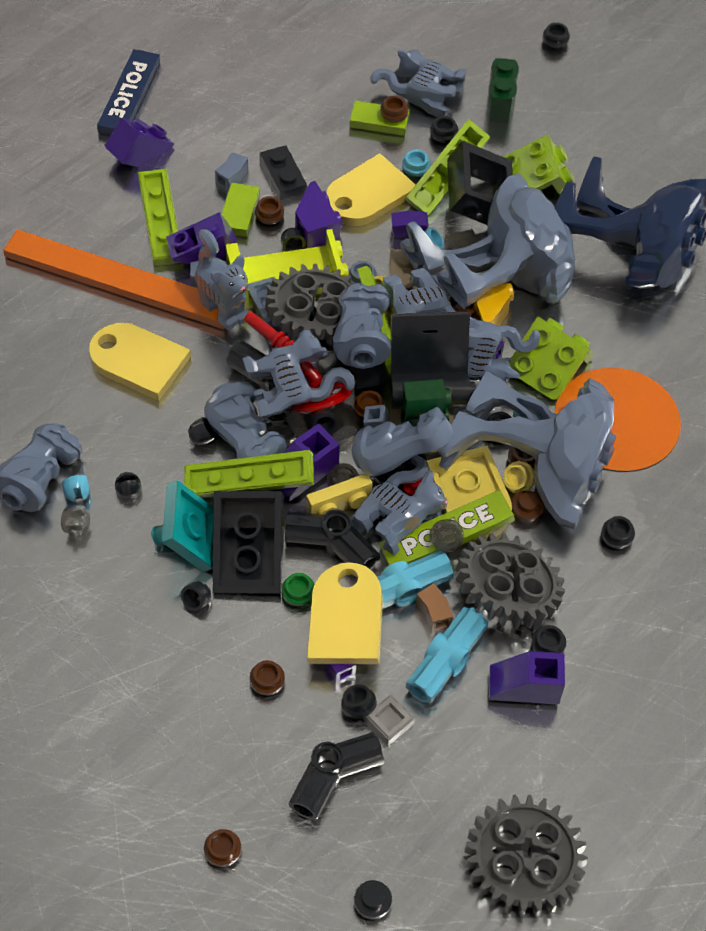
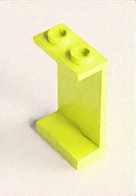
[226,229,349,309]

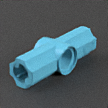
[377,550,454,609]
[406,607,488,704]

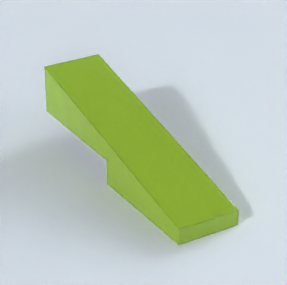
[405,119,490,216]

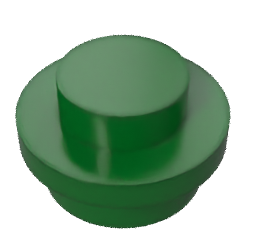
[282,573,315,606]

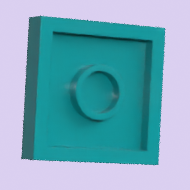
[151,480,214,572]

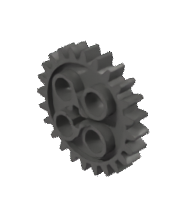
[265,264,358,345]
[455,533,565,629]
[465,795,588,917]

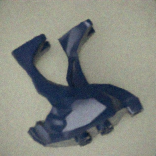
[554,156,706,289]

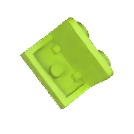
[503,134,574,195]
[509,316,594,400]

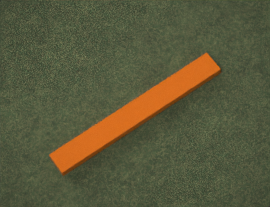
[3,229,225,329]

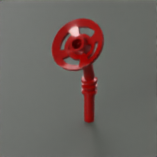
[243,311,352,412]

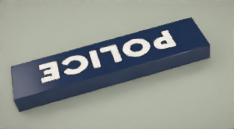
[97,49,160,135]

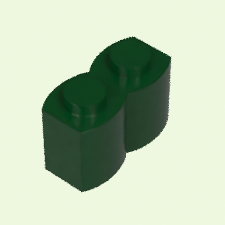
[486,58,519,124]
[400,379,452,427]

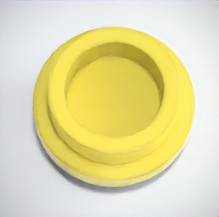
[503,461,535,494]

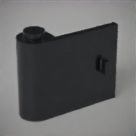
[390,312,476,409]

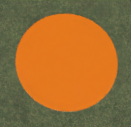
[555,368,681,471]

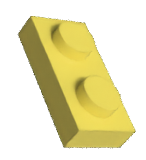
[306,474,373,515]

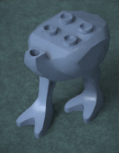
[400,174,575,309]
[438,371,617,530]

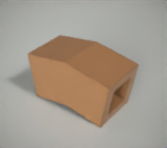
[416,583,453,632]

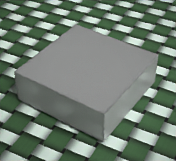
[364,695,415,745]

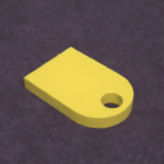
[326,153,416,226]
[89,323,191,401]
[427,446,512,540]
[307,563,383,664]

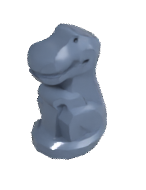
[333,283,391,369]
[204,382,287,459]
[351,407,454,479]
[0,423,82,512]

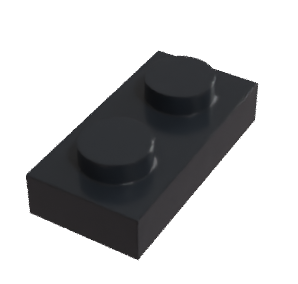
[259,145,307,200]

